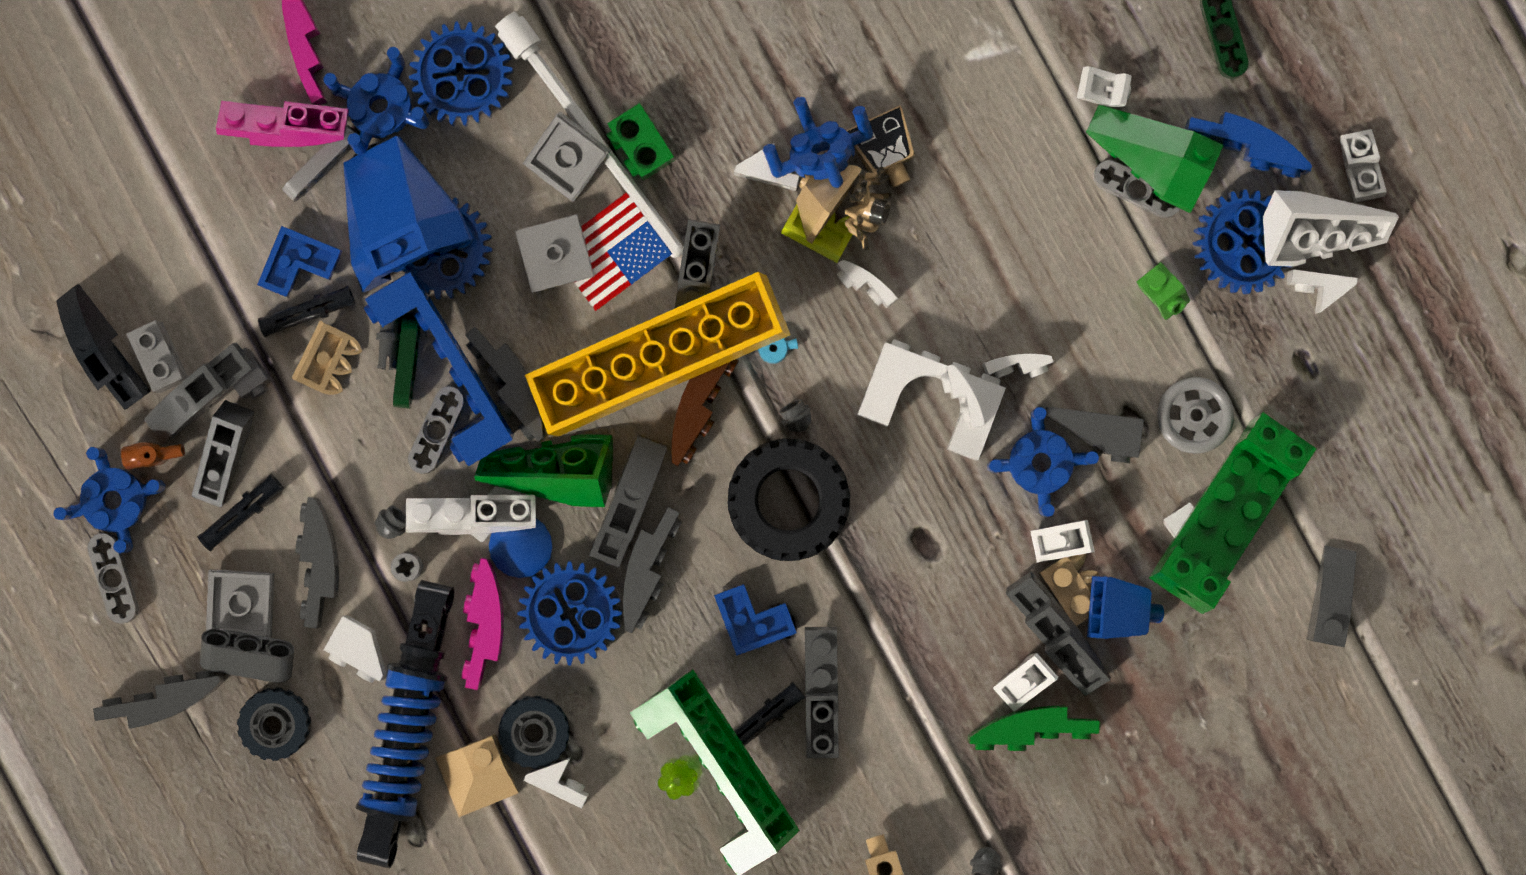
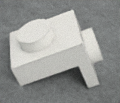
[1077,66,1132,107]

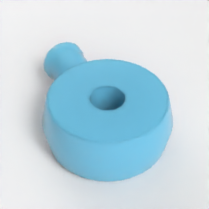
[758,338,798,364]

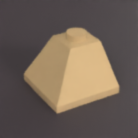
[796,165,862,244]
[435,734,519,817]

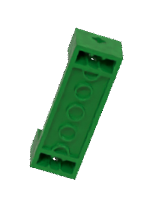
[1149,412,1317,614]
[630,669,800,875]

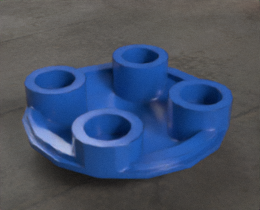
[489,518,553,578]

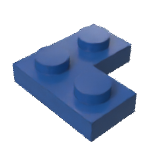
[257,226,342,298]
[714,584,797,656]

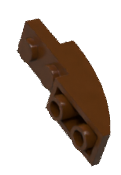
[672,359,739,467]

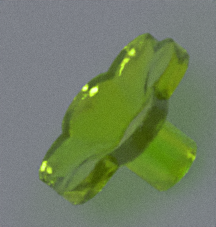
[658,759,697,800]

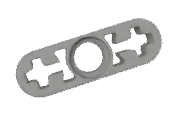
[282,125,357,202]
[1093,160,1180,218]
[408,386,465,474]
[87,533,139,624]

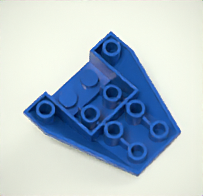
[343,136,472,293]

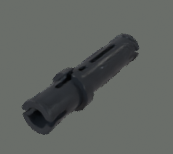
[258,285,355,337]
[197,474,284,551]
[734,682,806,746]

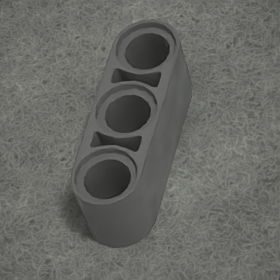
[200,628,294,683]

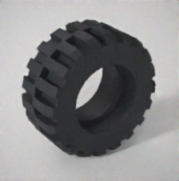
[727,438,850,561]

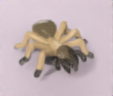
[845,167,892,251]

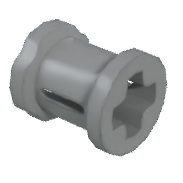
[391,552,423,582]

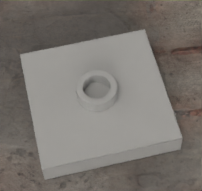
[522,112,611,202]
[515,214,595,293]
[206,569,275,637]

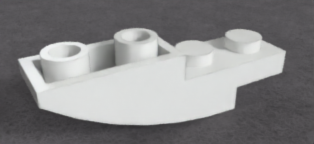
[406,495,536,535]

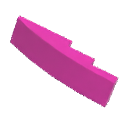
[282,0,327,105]

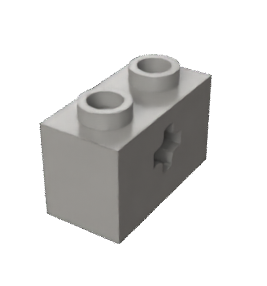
[126,320,188,394]

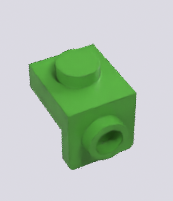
[1136,262,1190,320]

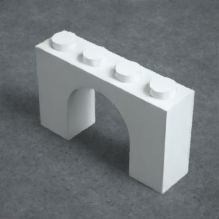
[857,339,1006,461]

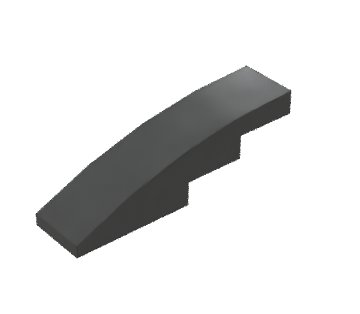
[1006,571,1111,696]

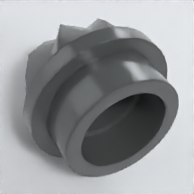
[779,399,811,432]
[375,506,406,539]
[970,847,1002,875]

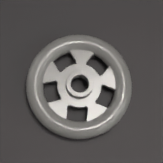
[1157,377,1234,454]

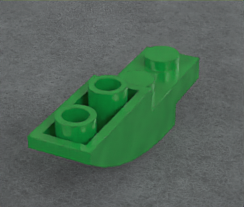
[968,705,1100,751]

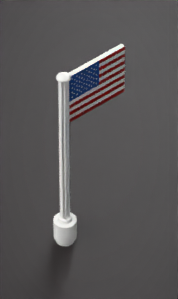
[495,11,684,311]

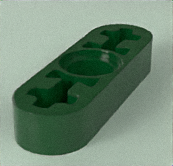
[1200,0,1249,79]
[393,315,421,409]

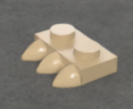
[292,321,362,395]
[1039,554,1098,626]

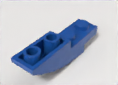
[1185,112,1312,178]

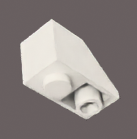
[324,615,387,683]

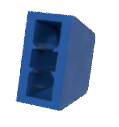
[1087,576,1164,639]

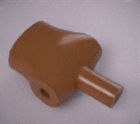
[121,442,185,470]

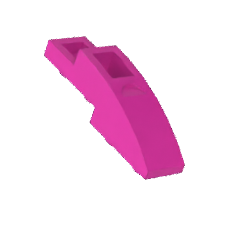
[216,101,349,147]
[461,558,504,690]

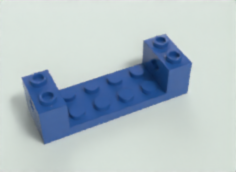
[364,270,514,467]

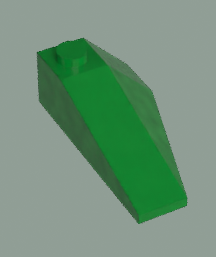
[1086,105,1223,213]
[474,434,613,507]

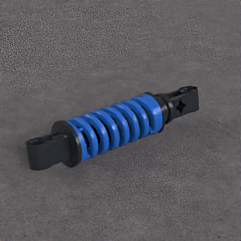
[355,580,455,869]

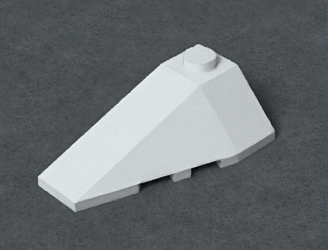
[1263,190,1399,266]

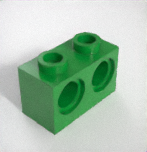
[606,103,675,181]

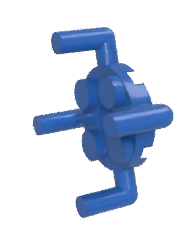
[323,47,429,155]
[763,97,873,188]
[987,407,1099,517]
[53,447,166,553]

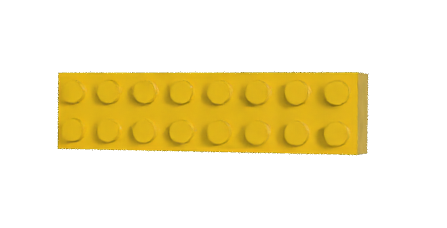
[525,272,791,436]

